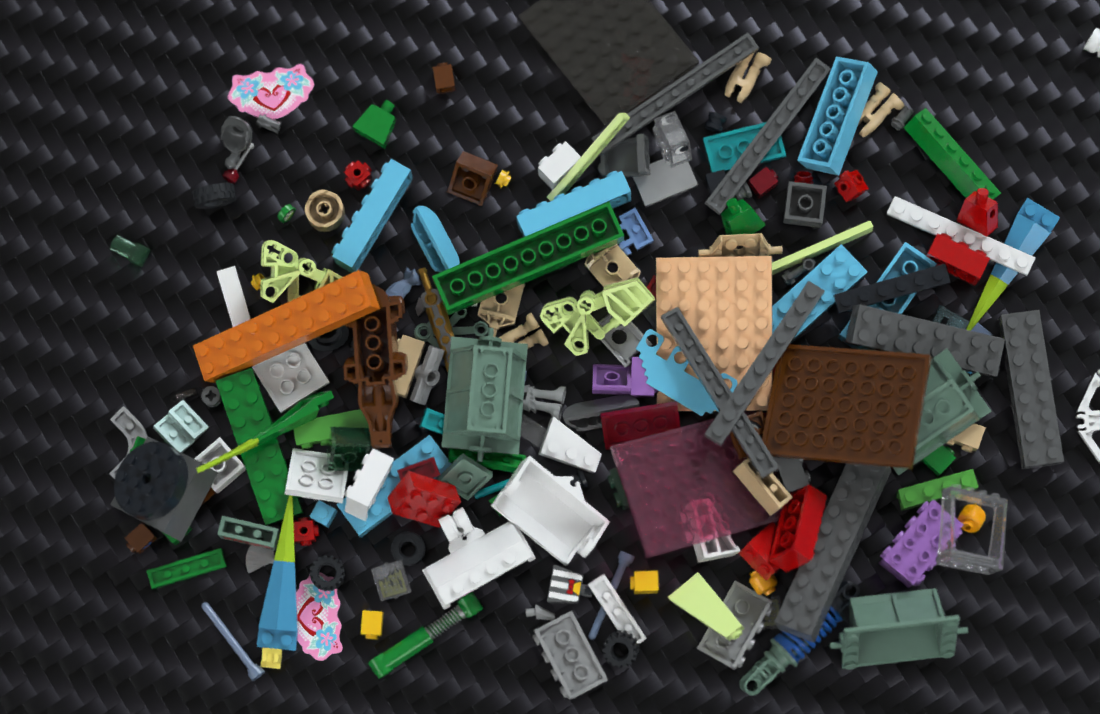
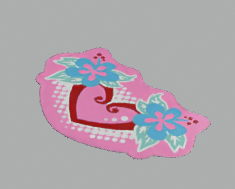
[228,64,314,119]
[296,572,343,661]

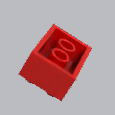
[926,233,990,285]
[387,471,461,528]

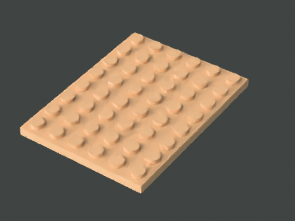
[656,256,773,411]

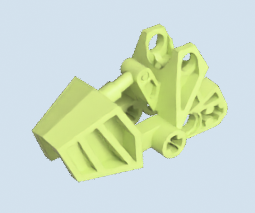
[260,240,342,303]
[540,277,655,356]

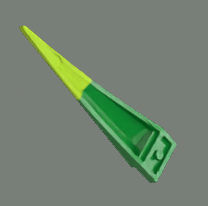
[196,391,334,473]

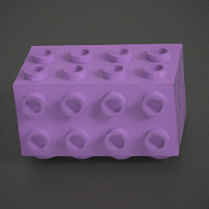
[879,500,963,588]

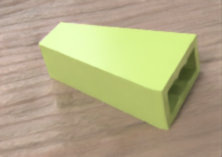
[668,572,745,641]

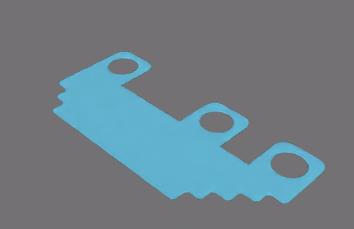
[636,329,738,416]

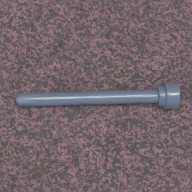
[588,551,635,640]
[202,602,265,681]

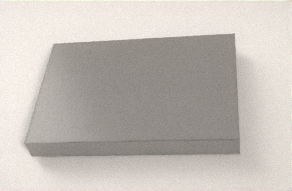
[633,153,698,207]

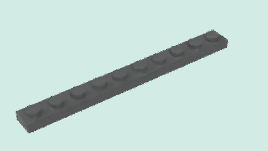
[592,33,759,155]
[704,58,831,215]
[704,281,825,446]
[661,307,779,479]

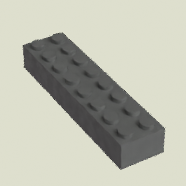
[845,305,1005,377]
[998,310,1064,469]

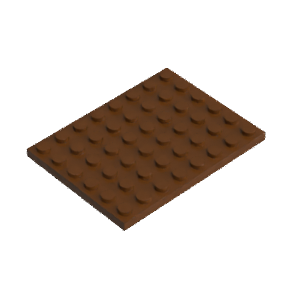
[762,344,932,469]

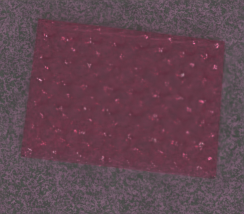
[610,411,782,558]

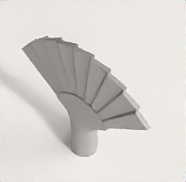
[246,545,275,573]

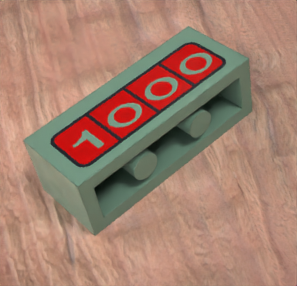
[217,516,281,551]

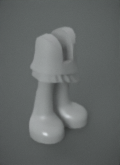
[523,385,566,421]

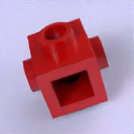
[344,160,372,191]
[834,170,869,202]
[293,517,319,546]

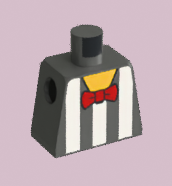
[547,565,592,604]

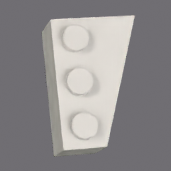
[538,416,602,474]
[345,449,394,522]
[684,498,741,563]

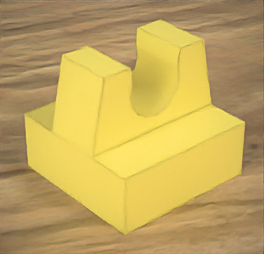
[261,648,283,669]

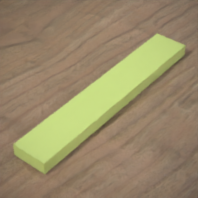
[547,113,630,201]
[772,221,873,275]

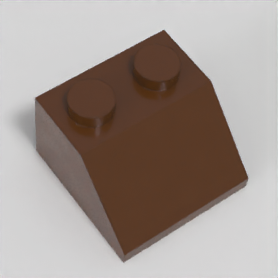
[447,151,498,206]

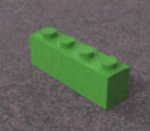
[293,409,370,450]
[896,469,979,511]

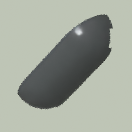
[563,395,640,431]

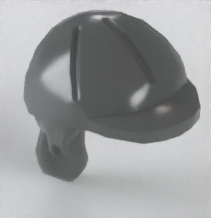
[221,116,252,170]

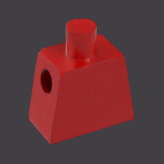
[957,188,998,237]

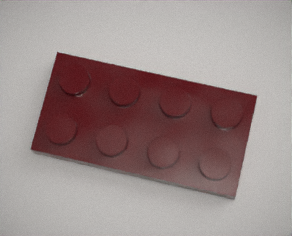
[600,401,682,450]

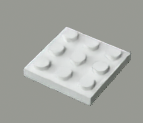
[252,343,330,413]
[285,448,350,503]

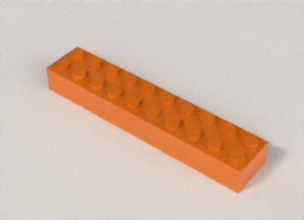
[193,270,380,383]

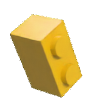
[630,571,658,594]

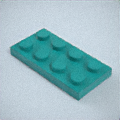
[703,122,786,172]

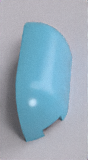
[411,206,460,272]

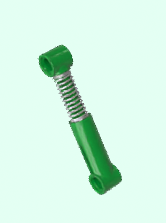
[368,592,483,679]

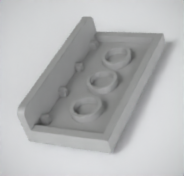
[697,581,774,670]
[532,611,608,700]

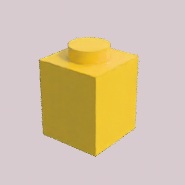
[361,610,384,640]

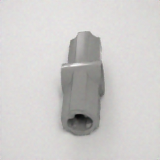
[410,345,445,405]

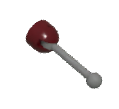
[222,142,254,184]

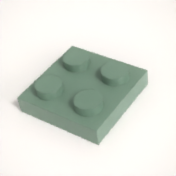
[438,453,493,500]

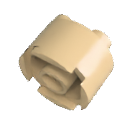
[305,190,345,232]

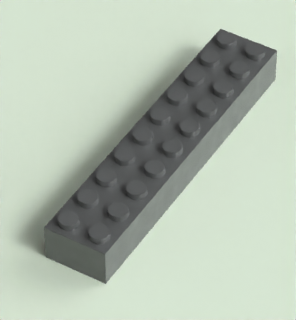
[775,463,891,643]

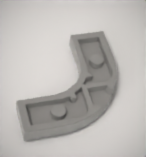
[109,406,147,479]

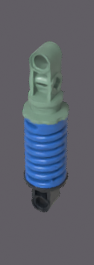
[740,580,860,695]

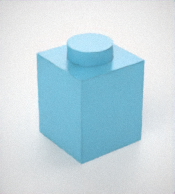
[310,500,338,528]

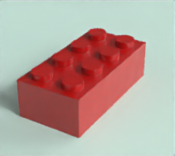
[769,484,827,572]

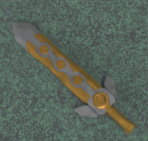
[415,268,455,372]

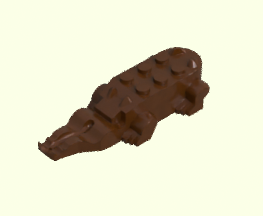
[344,284,408,449]

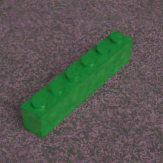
[904,108,1001,200]

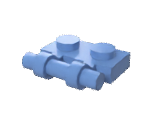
[618,208,654,256]

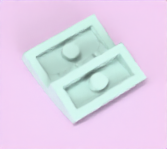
[153,400,209,453]

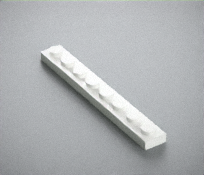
[887,196,1036,276]

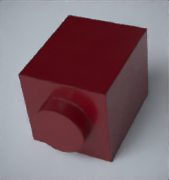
[748,167,778,199]

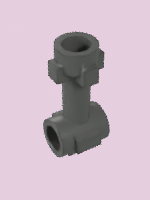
[781,258,816,286]

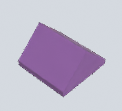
[592,364,631,395]

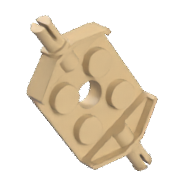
[698,233,783,257]
[585,244,641,287]
[478,283,525,337]

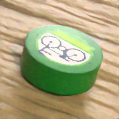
[278,204,296,223]

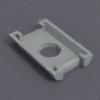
[598,313,652,368]

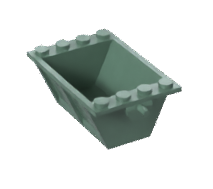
[442,328,528,462]
[893,348,991,476]
[830,588,968,670]

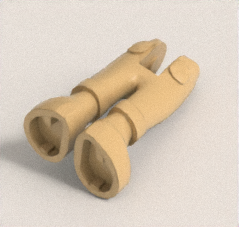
[725,52,772,103]
[858,82,905,138]
[499,313,549,348]

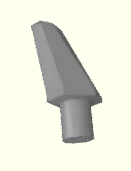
[526,605,556,621]

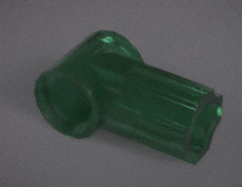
[110,235,151,267]

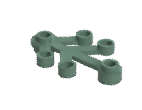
[414,308,488,348]

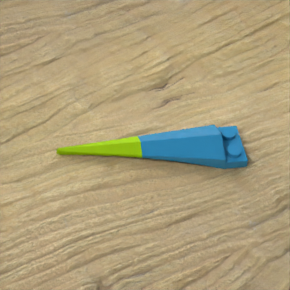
[966,198,1060,331]
[257,495,298,651]

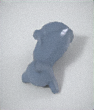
[385,268,422,299]

